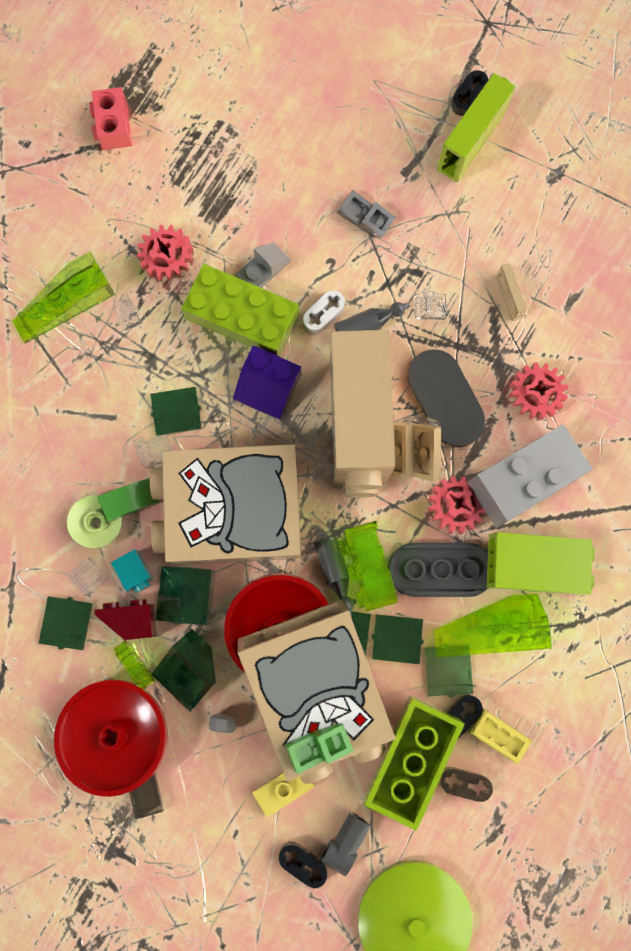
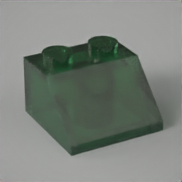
[156,566,216,625]

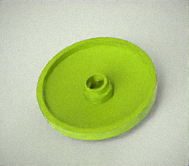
[358,860,473,951]

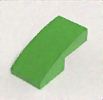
[97,478,160,523]
[284,723,353,774]

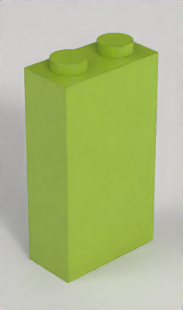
[437,73,516,183]
[487,532,595,595]

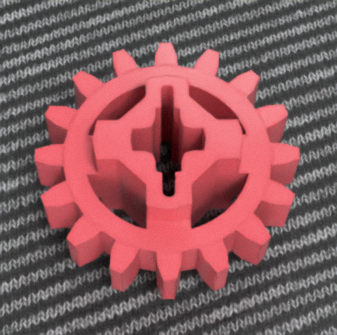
[137,225,194,281]
[509,362,568,420]
[427,476,486,535]

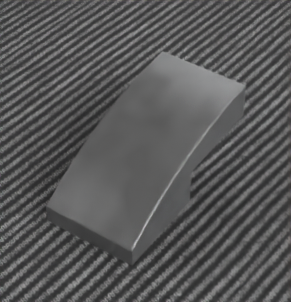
[337,190,396,238]

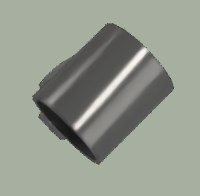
[320,812,371,877]

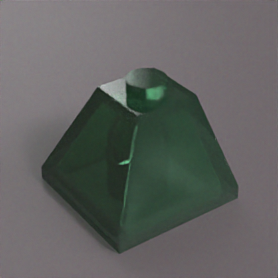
[151,629,216,712]

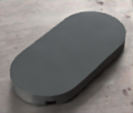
[408,349,485,448]
[387,543,488,597]

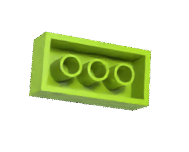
[181,263,299,357]
[363,695,464,831]

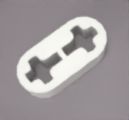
[303,291,345,334]

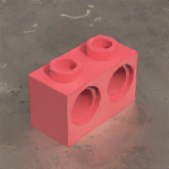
[89,87,132,150]

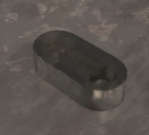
[439,767,493,802]

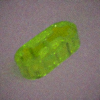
[113,640,155,689]

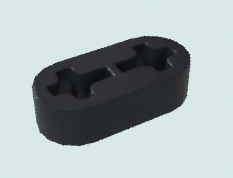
[451,70,488,116]
[446,694,483,739]
[279,842,327,888]

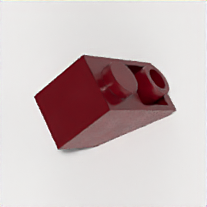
[94,599,157,640]

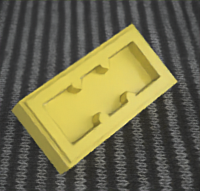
[469,709,532,765]
[252,772,315,817]

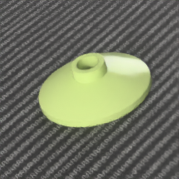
[67,495,122,549]

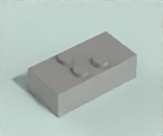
[467,424,593,528]

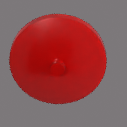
[224,573,328,674]
[54,680,168,797]

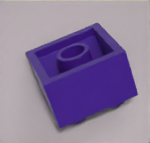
[233,345,302,420]

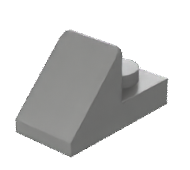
[236,242,291,288]

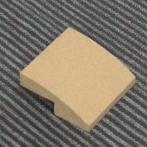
[391,422,441,482]

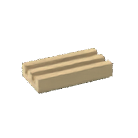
[496,263,527,321]

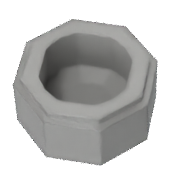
[209,713,237,733]

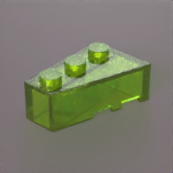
[339,521,398,612]

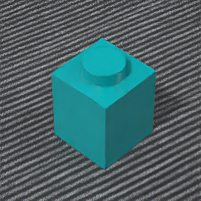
[110,549,155,594]

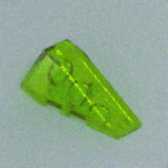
[12,251,116,344]
[433,594,552,657]

